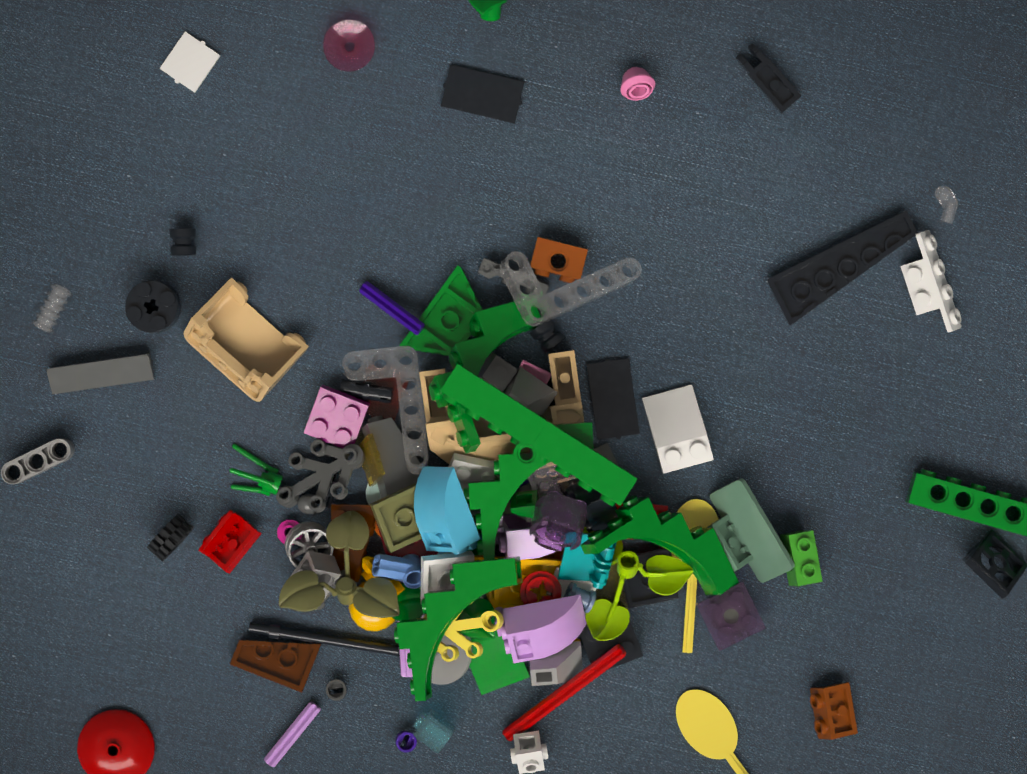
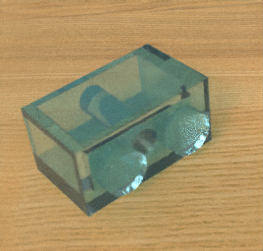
[413,709,456,754]

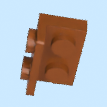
[810,682,858,740]

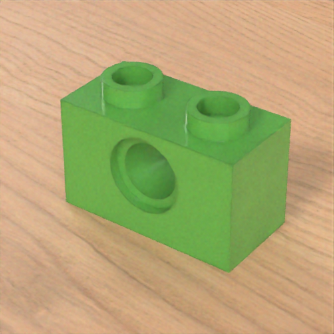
[780,530,823,586]

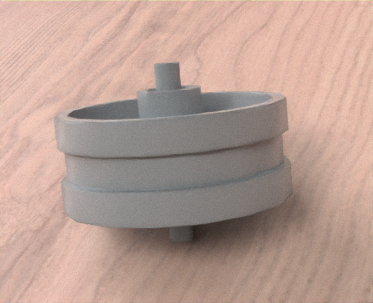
[284,521,334,567]

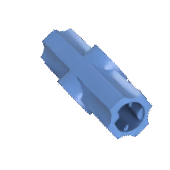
[371,554,421,589]

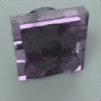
[696,581,766,651]

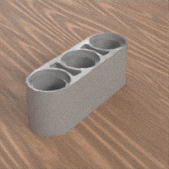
[1,438,75,484]

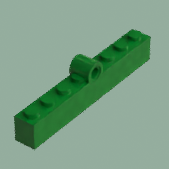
[440,363,638,507]

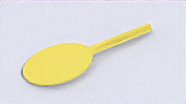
[671,499,718,653]
[676,689,749,774]

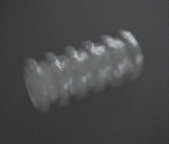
[32,283,72,333]

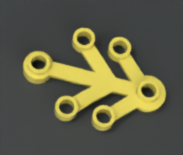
[418,602,504,662]

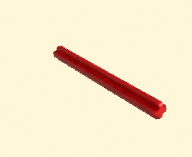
[502,644,626,741]

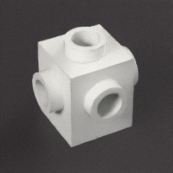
[510,731,548,774]

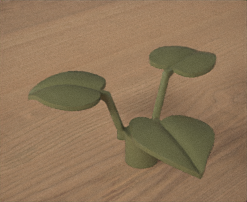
[279,511,400,618]

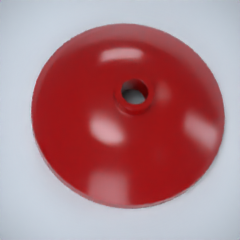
[77,709,155,774]

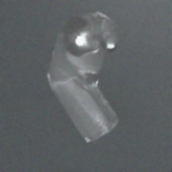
[935,186,958,224]

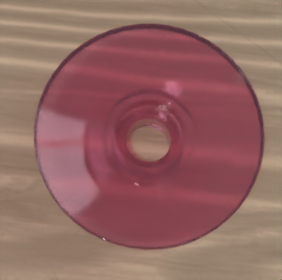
[323,20,375,72]

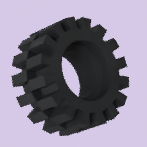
[147,513,194,562]

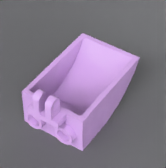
[495,507,584,560]
[494,594,586,663]

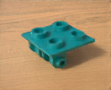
[558,532,617,589]

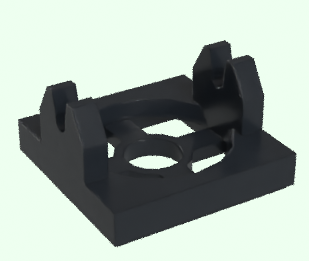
[962,530,1027,599]

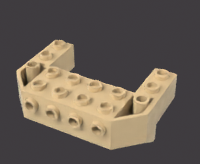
[419,350,584,465]

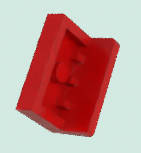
[199,510,262,574]

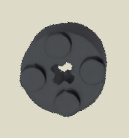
[125,281,181,333]

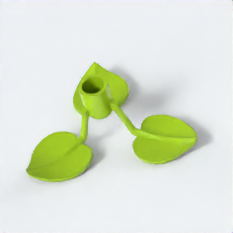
[582,526,693,641]

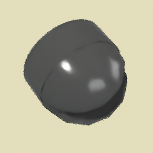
[297,494,317,514]
[326,680,347,701]

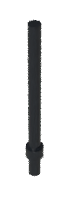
[248,622,400,656]

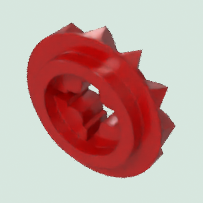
[520,571,562,605]

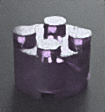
[529,491,587,551]

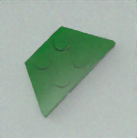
[399,265,483,356]

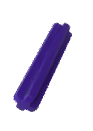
[359,281,425,335]

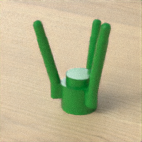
[229,444,283,496]

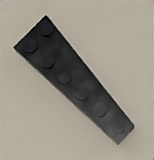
[767,210,918,325]

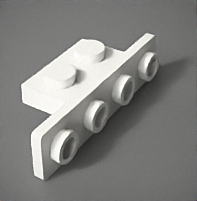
[900,230,961,333]

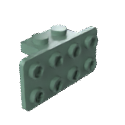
[706,478,795,583]

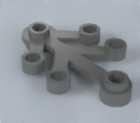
[276,439,365,513]

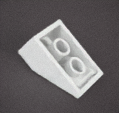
[642,385,714,474]

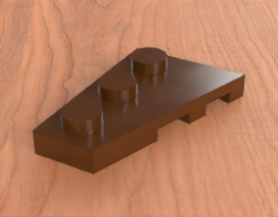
[331,504,376,582]
[230,640,321,693]

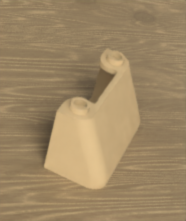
[184,278,309,402]

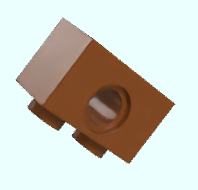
[530,237,588,284]

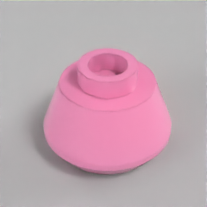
[620,67,655,101]

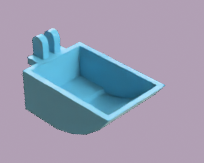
[414,466,482,555]

